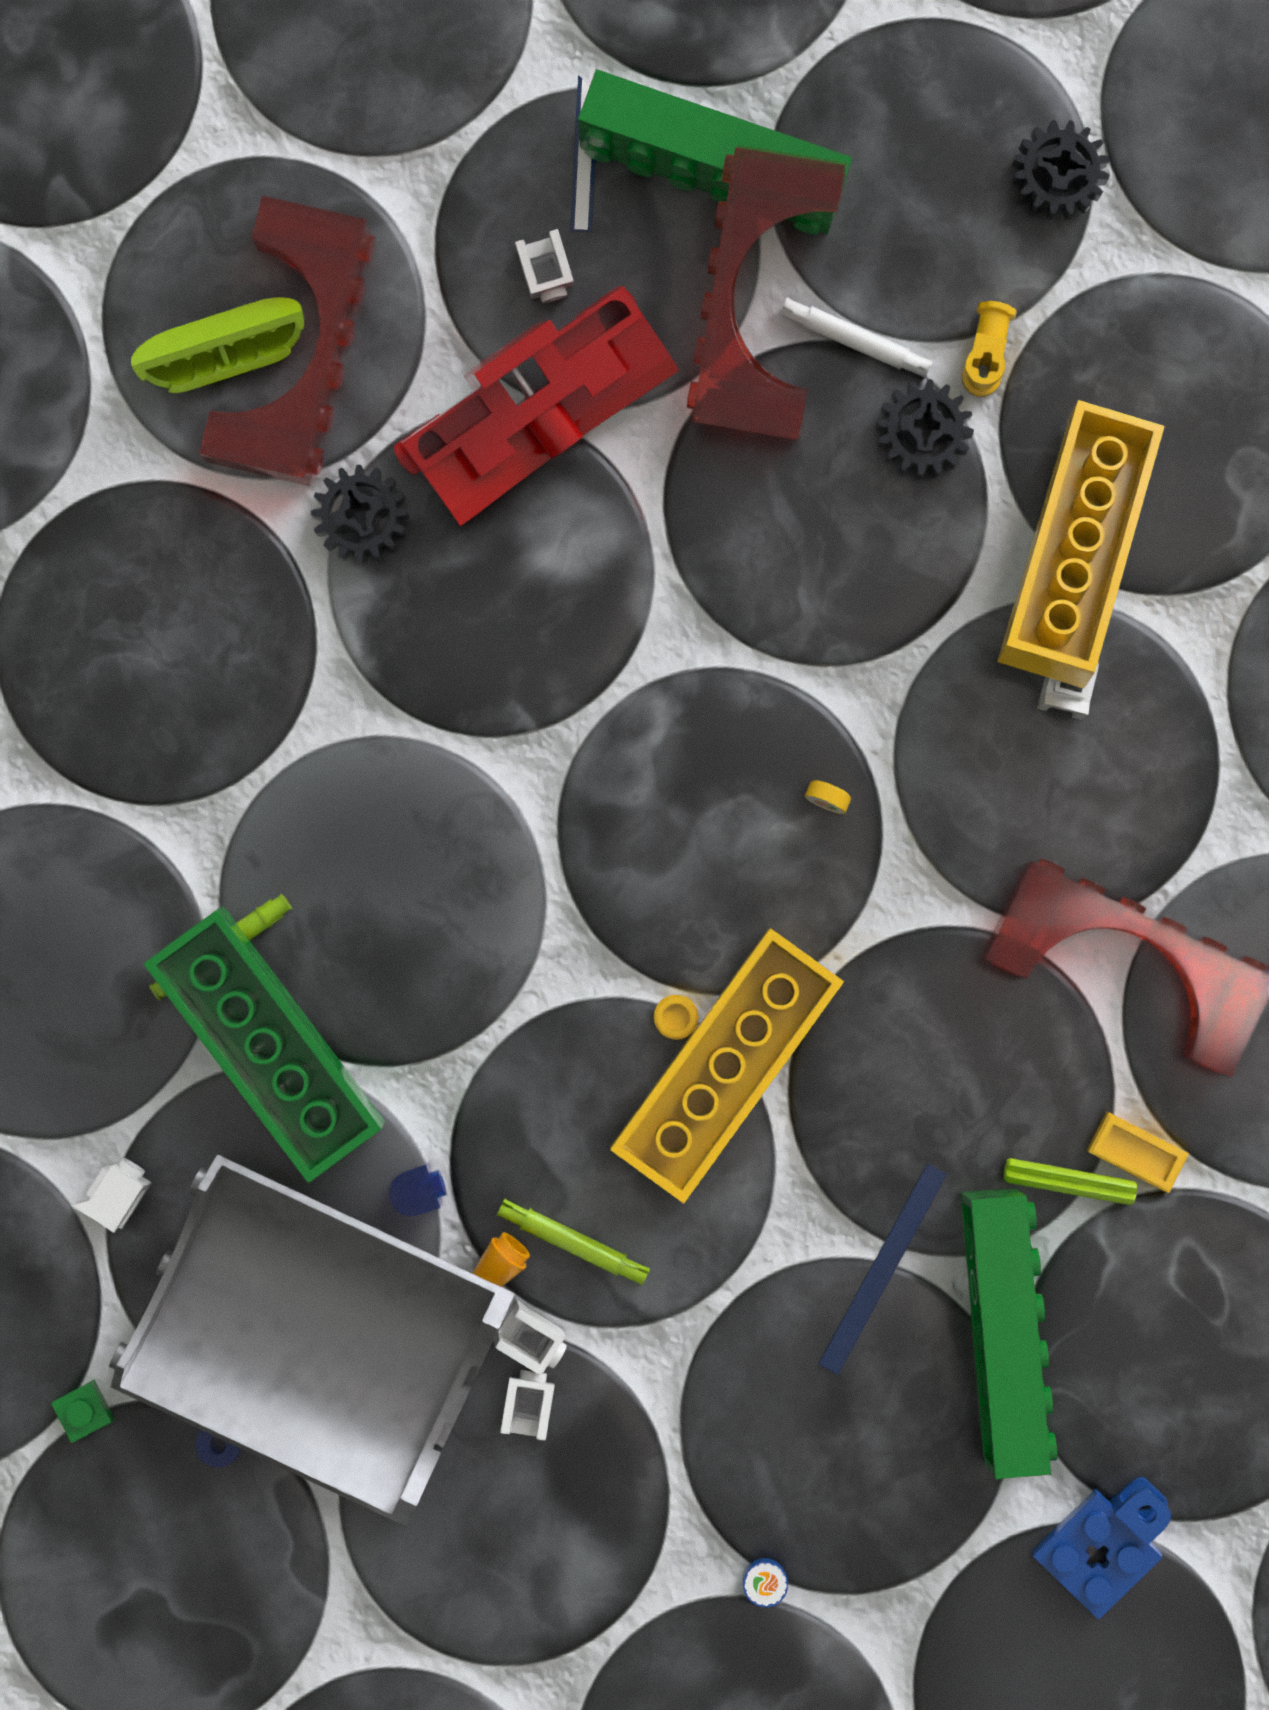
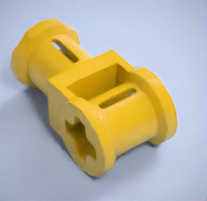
[962,301,1017,397]

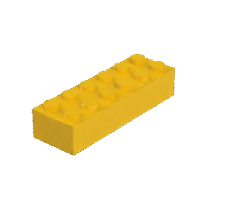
[997,400,1165,688]
[610,928,844,1204]

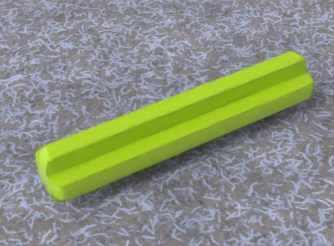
[1003,1158,1137,1205]

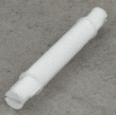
[780,297,933,379]

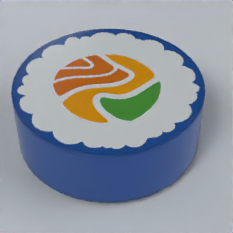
[742,1558,788,1607]

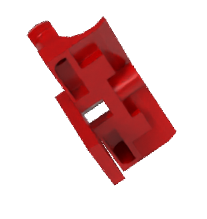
[394,286,679,527]

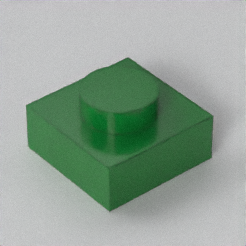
[51,1379,115,1443]

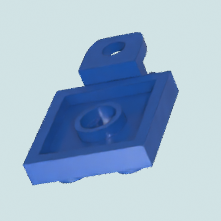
[1032,1477,1171,1620]

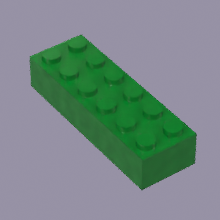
[578,69,853,235]
[143,906,385,1183]
[960,1188,1057,1479]

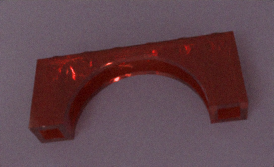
[687,145,847,440]
[199,196,375,486]
[980,858,1269,1077]

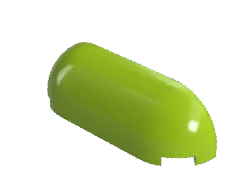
[131,297,304,393]

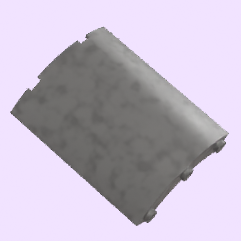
[109,1155,515,1527]

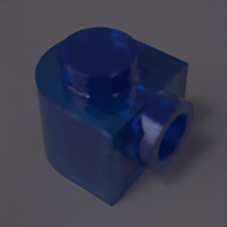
[389,1162,447,1216]

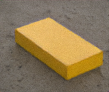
[1086,1111,1189,1193]

